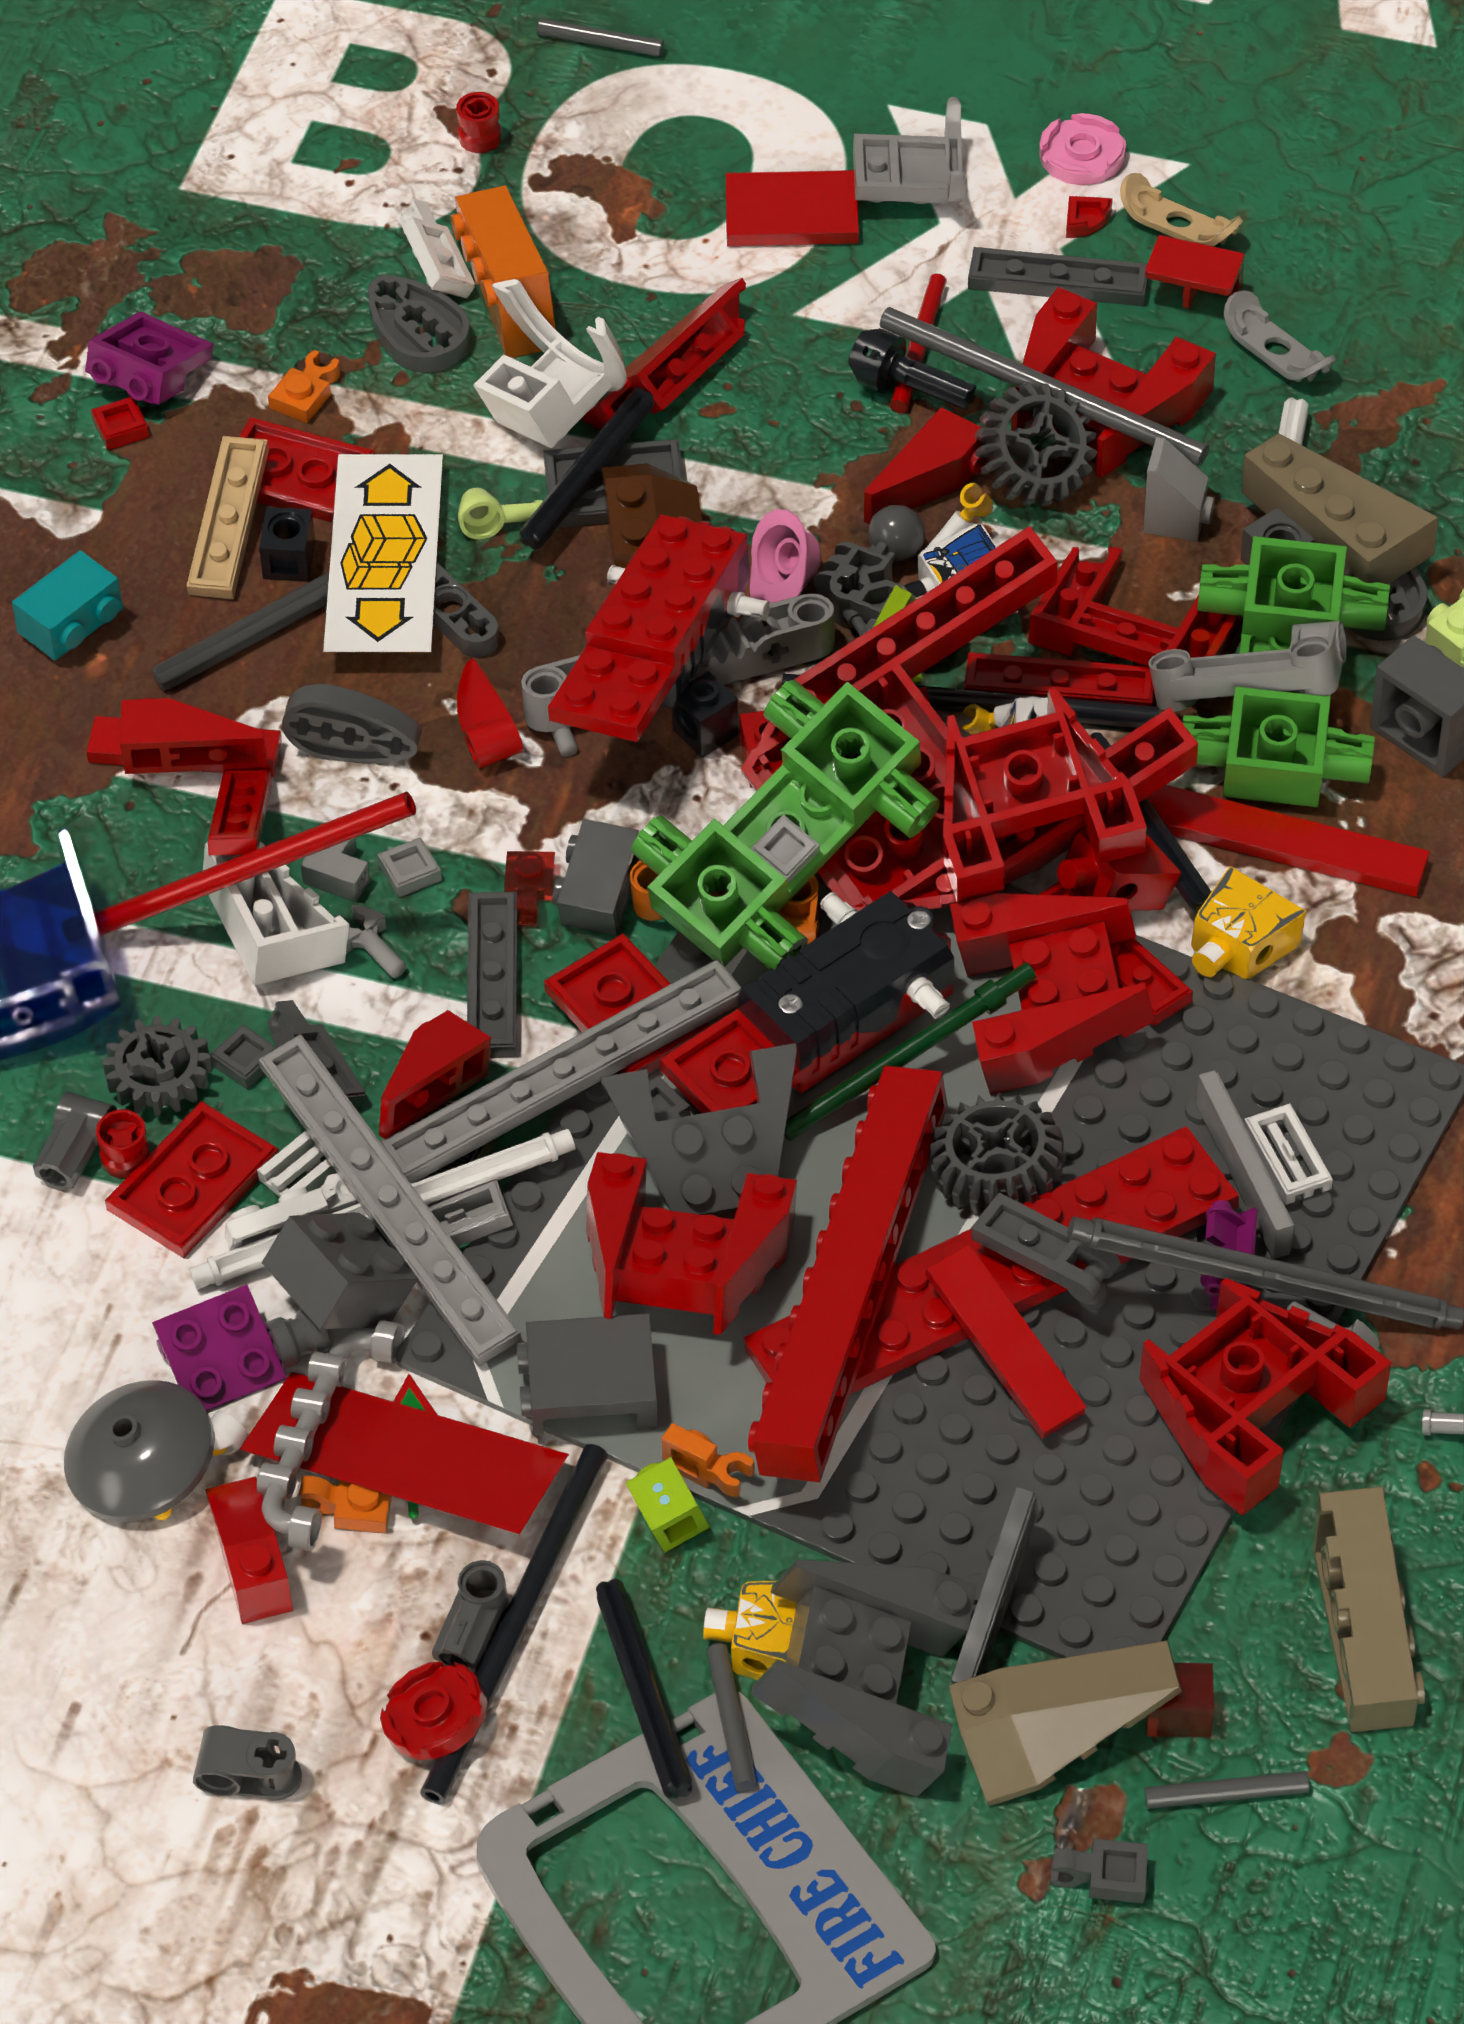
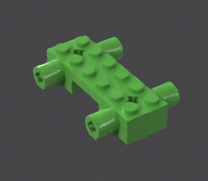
[1183,536,1390,807]
[631,680,940,970]

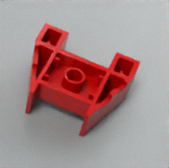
[1011,287,1216,478]
[943,687,1147,903]
[950,893,1155,1095]
[586,1152,797,1335]
[1139,1278,1392,1516]

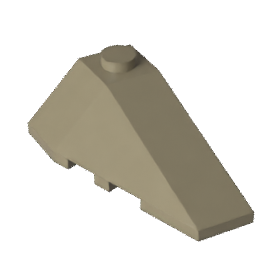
[949,1641,1182,1806]

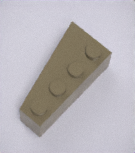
[1241,433,1438,584]
[1312,1486,1425,1733]

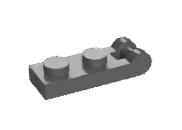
[971,1193,1121,1303]

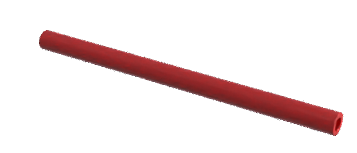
[66,792,416,946]

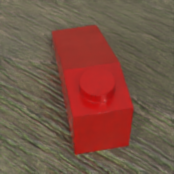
[864,407,988,525]
[120,698,268,774]
[379,1010,491,1140]
[205,1476,293,1624]

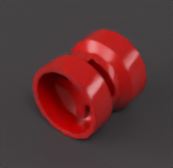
[456,92,501,153]
[96,1110,150,1179]

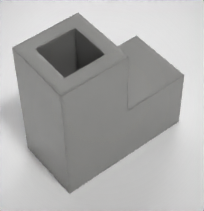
[301,838,370,903]

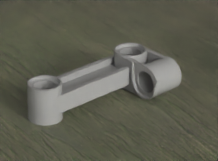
[1149,620,1346,712]

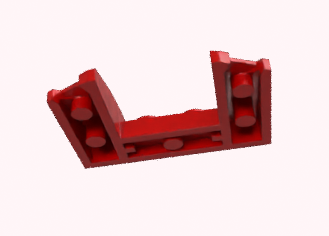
[1028,547,1242,666]

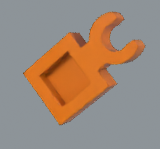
[268,350,340,424]

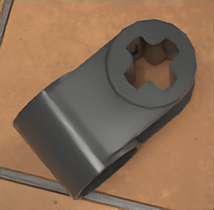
[193,1725,302,1800]

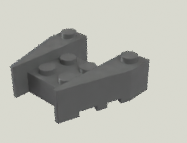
[751,1560,976,1797]

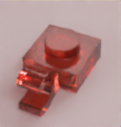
[504,851,556,927]

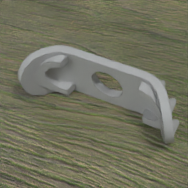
[1224,290,1337,382]

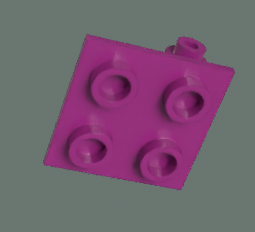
[152,1284,287,1411]

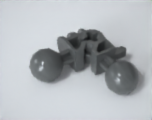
[813,505,949,657]

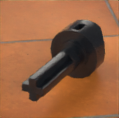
[848,328,977,410]

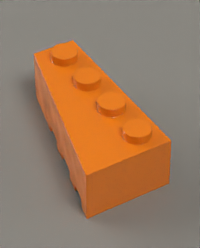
[450,185,556,358]

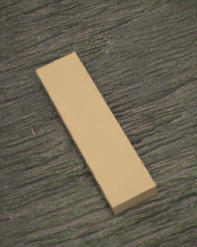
[186,436,269,599]

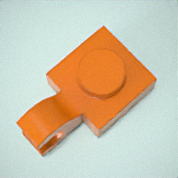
[661,1423,755,1497]
[299,1476,392,1534]

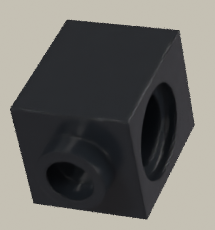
[259,507,316,581]
[672,671,739,758]

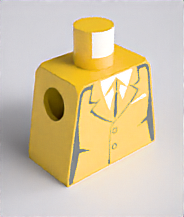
[1191,866,1306,979]
[703,1581,797,1680]

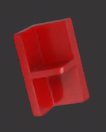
[1145,235,1245,309]

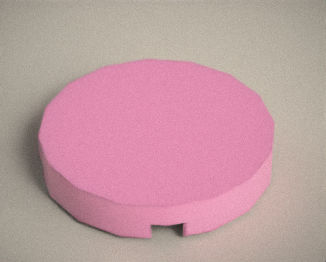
[1039,113,1126,185]

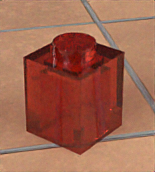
[1146,1663,1214,1737]

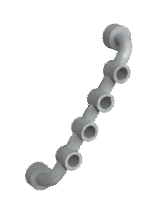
[257,1320,404,1551]

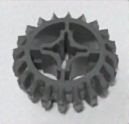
[974,382,1098,506]
[929,1092,1066,1217]

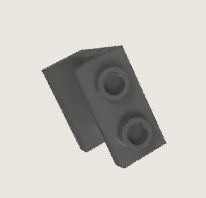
[517,1313,658,1435]

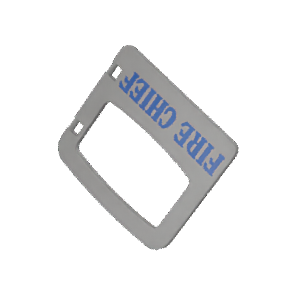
[477,1691,936,2024]

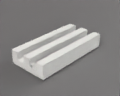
[1244,1103,1333,1205]
[257,1131,337,1197]

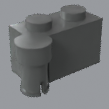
[552,818,641,936]

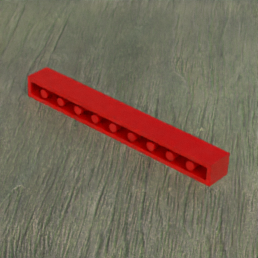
[748,1066,948,1483]

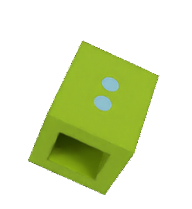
[625,1457,710,1553]

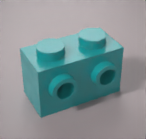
[12,550,123,661]

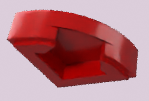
[1066,196,1113,238]

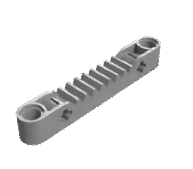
[521,594,835,732]

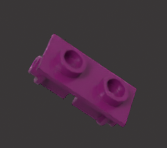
[1200,1200,1258,1311]

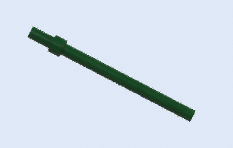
[784,962,1037,1141]

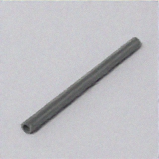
[880,307,1209,467]

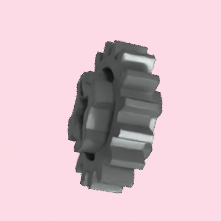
[103,1016,212,1116]

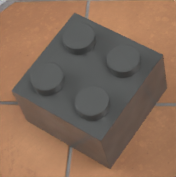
[1370,635,1464,778]
[261,1212,418,1330]

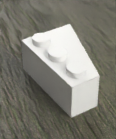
[203,841,350,986]

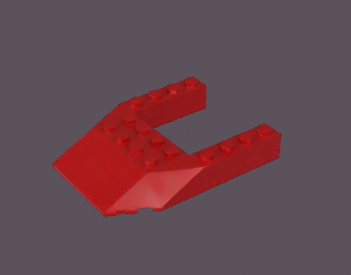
[741,526,1198,911]

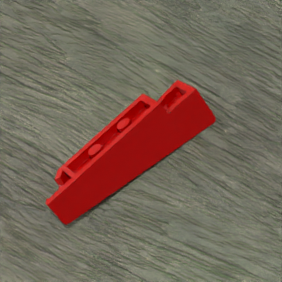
[580,278,746,430]

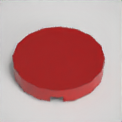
[380,1661,487,1760]

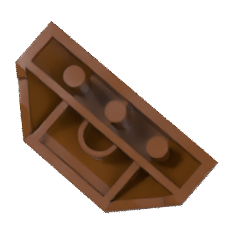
[601,463,702,568]

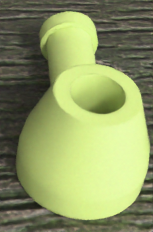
[458,488,543,540]

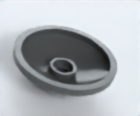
[64,1380,214,1522]

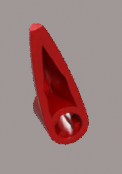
[457,658,524,769]

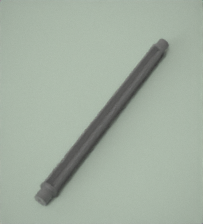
[1067,1216,1464,1330]

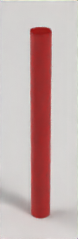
[890,273,947,413]

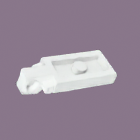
[399,199,475,298]
[224,1173,359,1251]

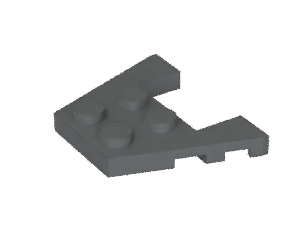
[600,1043,797,1214]

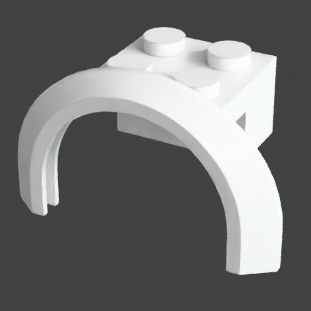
[473,279,627,448]

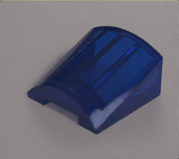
[0,827,122,1060]

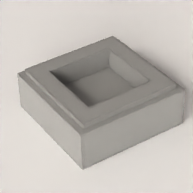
[751,815,820,884]
[377,837,442,898]

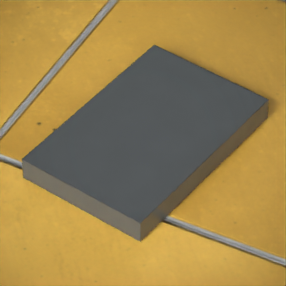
[543,439,684,528]

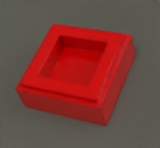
[91,397,150,451]

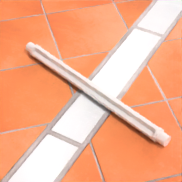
[189,1129,576,1289]

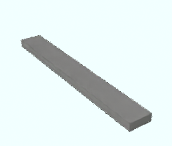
[381,959,741,1184]
[258,1034,521,1367]

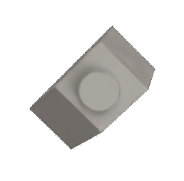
[1143,437,1215,542]

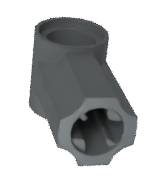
[33,1091,117,1192]
[432,1560,509,1672]

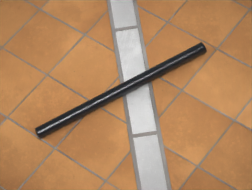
[781,673,1159,728]
[420,1444,608,1804]

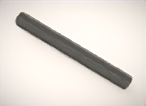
[152,572,329,691]

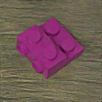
[85,311,214,405]

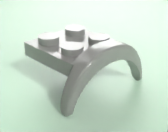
[853,97,966,204]

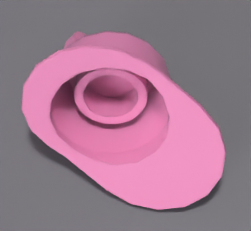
[750,509,821,603]

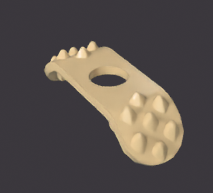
[1120,173,1243,247]

